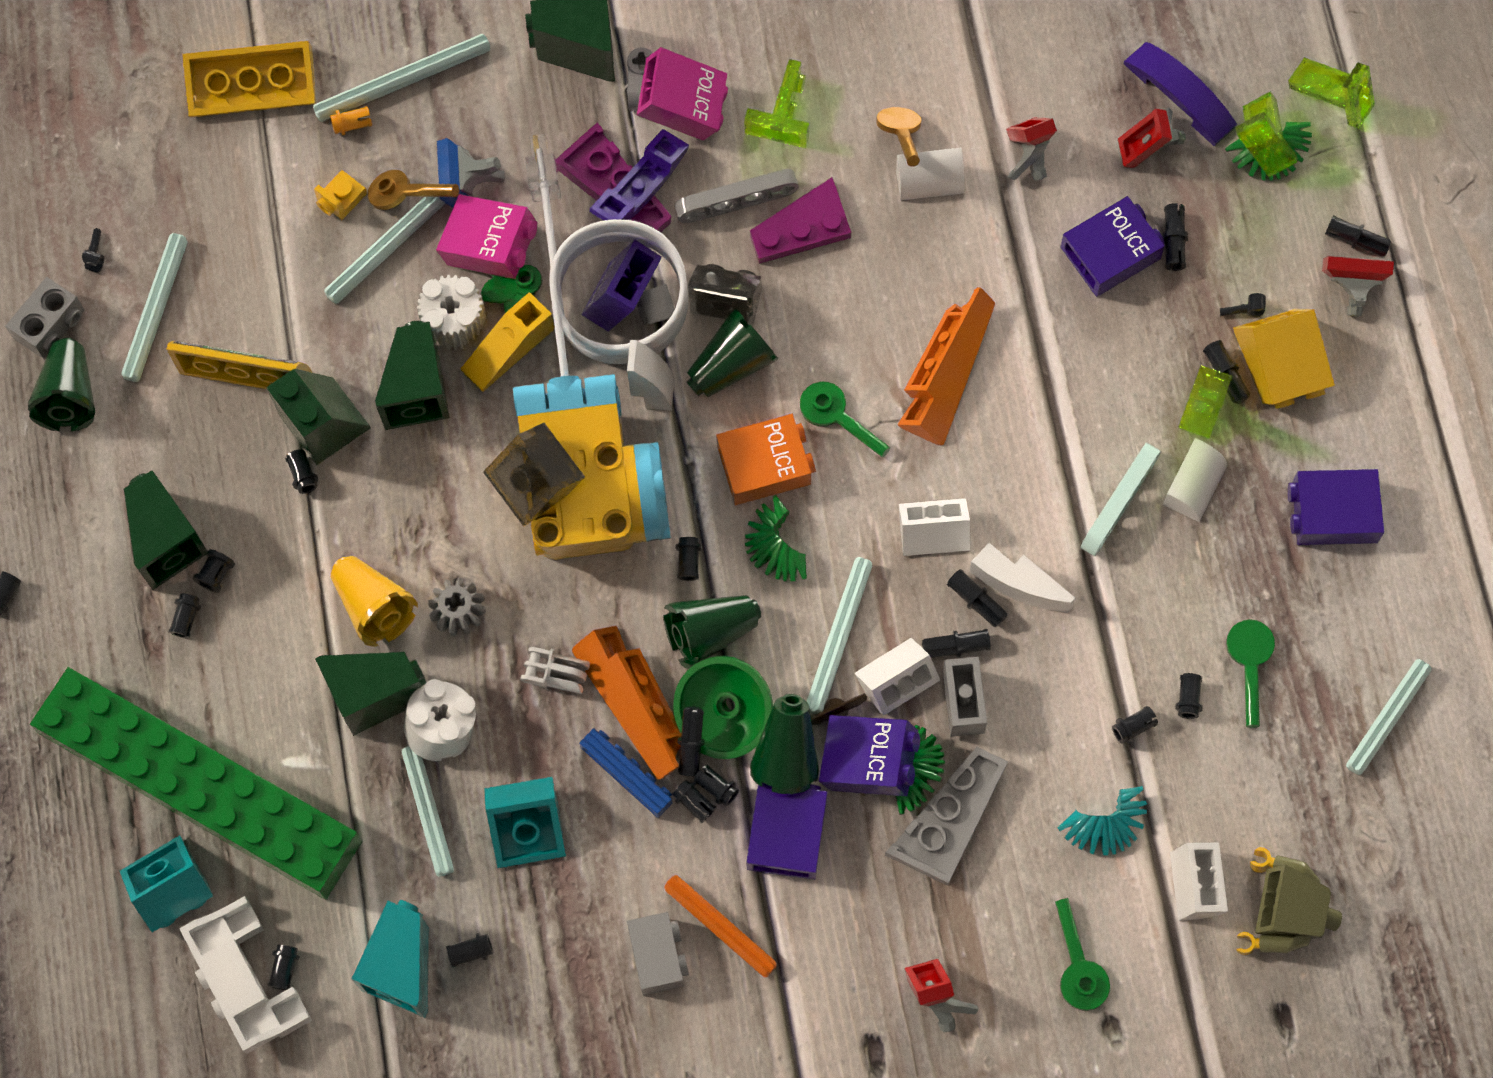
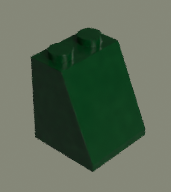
[525,0,615,82]
[375,321,450,430]
[266,369,371,465]
[124,470,207,590]
[315,652,427,736]

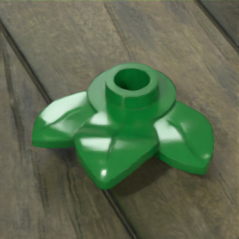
[480,265,542,313]

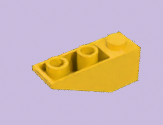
[460,292,555,392]

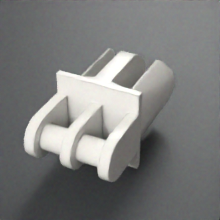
[520,647,590,694]

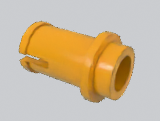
[330,106,372,136]

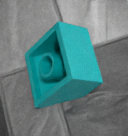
[484,777,566,868]
[120,835,213,933]

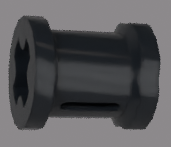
[192,549,235,593]

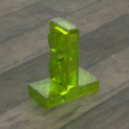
[1288,57,1375,129]
[744,59,809,148]
[1235,91,1297,177]
[1178,365,1232,439]

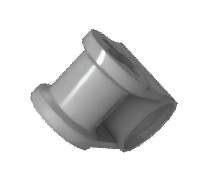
[627,47,653,112]
[637,284,675,325]

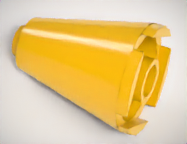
[330,556,418,647]

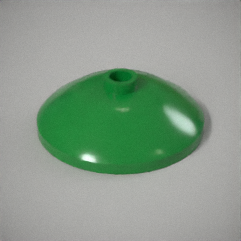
[673,656,773,759]

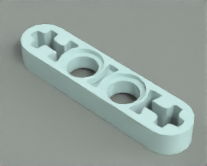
[1080,443,1161,556]

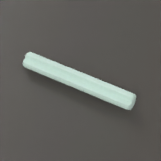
[1346,659,1432,775]
[402,746,454,877]

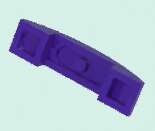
[1123,42,1237,146]
[589,129,689,221]

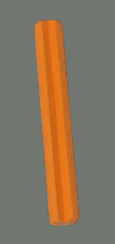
[664,875,777,977]

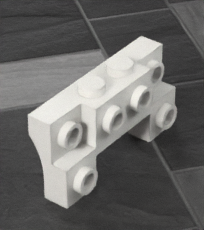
[179,896,312,1054]

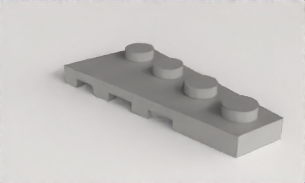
[885,747,1008,886]

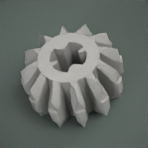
[428,577,486,636]

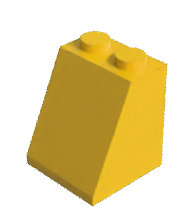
[1233,309,1335,409]

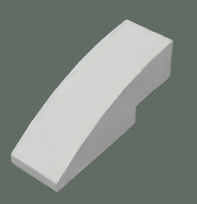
[627,340,675,411]
[969,543,1075,613]

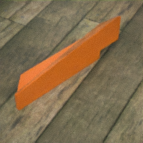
[898,287,995,445]
[572,625,681,780]

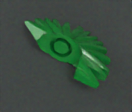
[1225,122,1312,181]
[745,495,807,582]
[895,725,945,815]

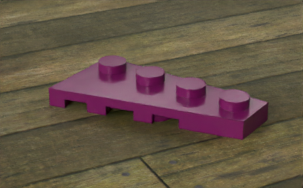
[554,122,672,233]

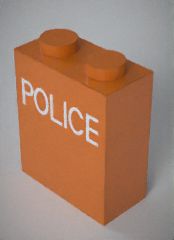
[716,413,816,506]

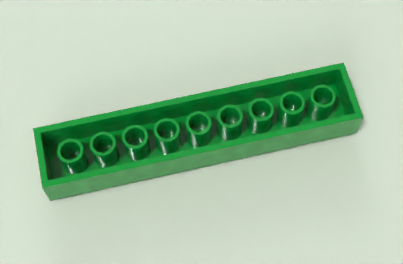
[30,667,363,900]

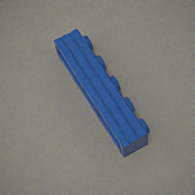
[579,728,673,818]

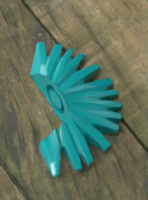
[1057,786,1147,855]

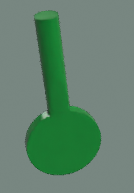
[800,381,890,458]
[1226,619,1275,728]
[1055,898,1110,1011]

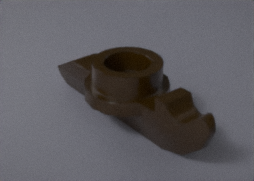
[811,693,867,725]

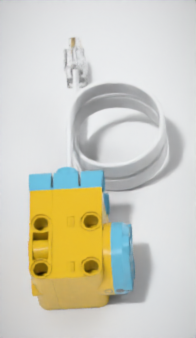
[513,134,688,560]

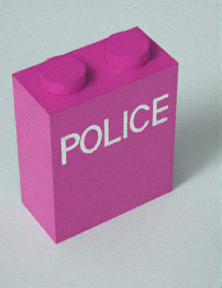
[637,47,728,141]
[436,194,538,279]

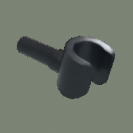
[82,228,105,273]
[1220,293,1266,318]

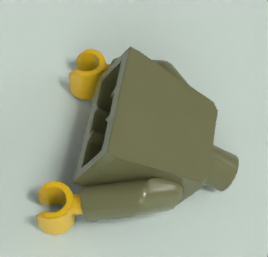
[1236,847,1342,955]

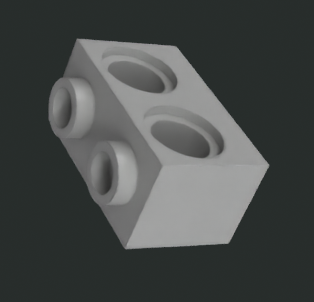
[5,277,84,359]

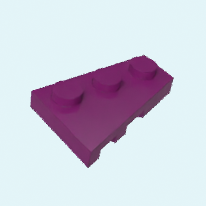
[750,177,852,264]

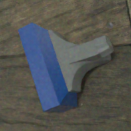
[437,138,505,207]

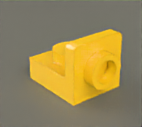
[314,170,367,220]

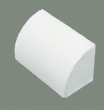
[896,148,965,201]
[1163,438,1227,522]
[899,498,970,556]
[855,638,940,716]
[1170,842,1228,921]

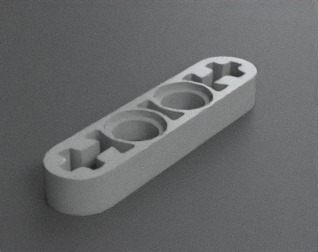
[675,169,799,223]

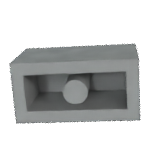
[943,657,987,737]
[627,912,689,995]

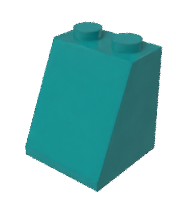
[351,900,429,1018]

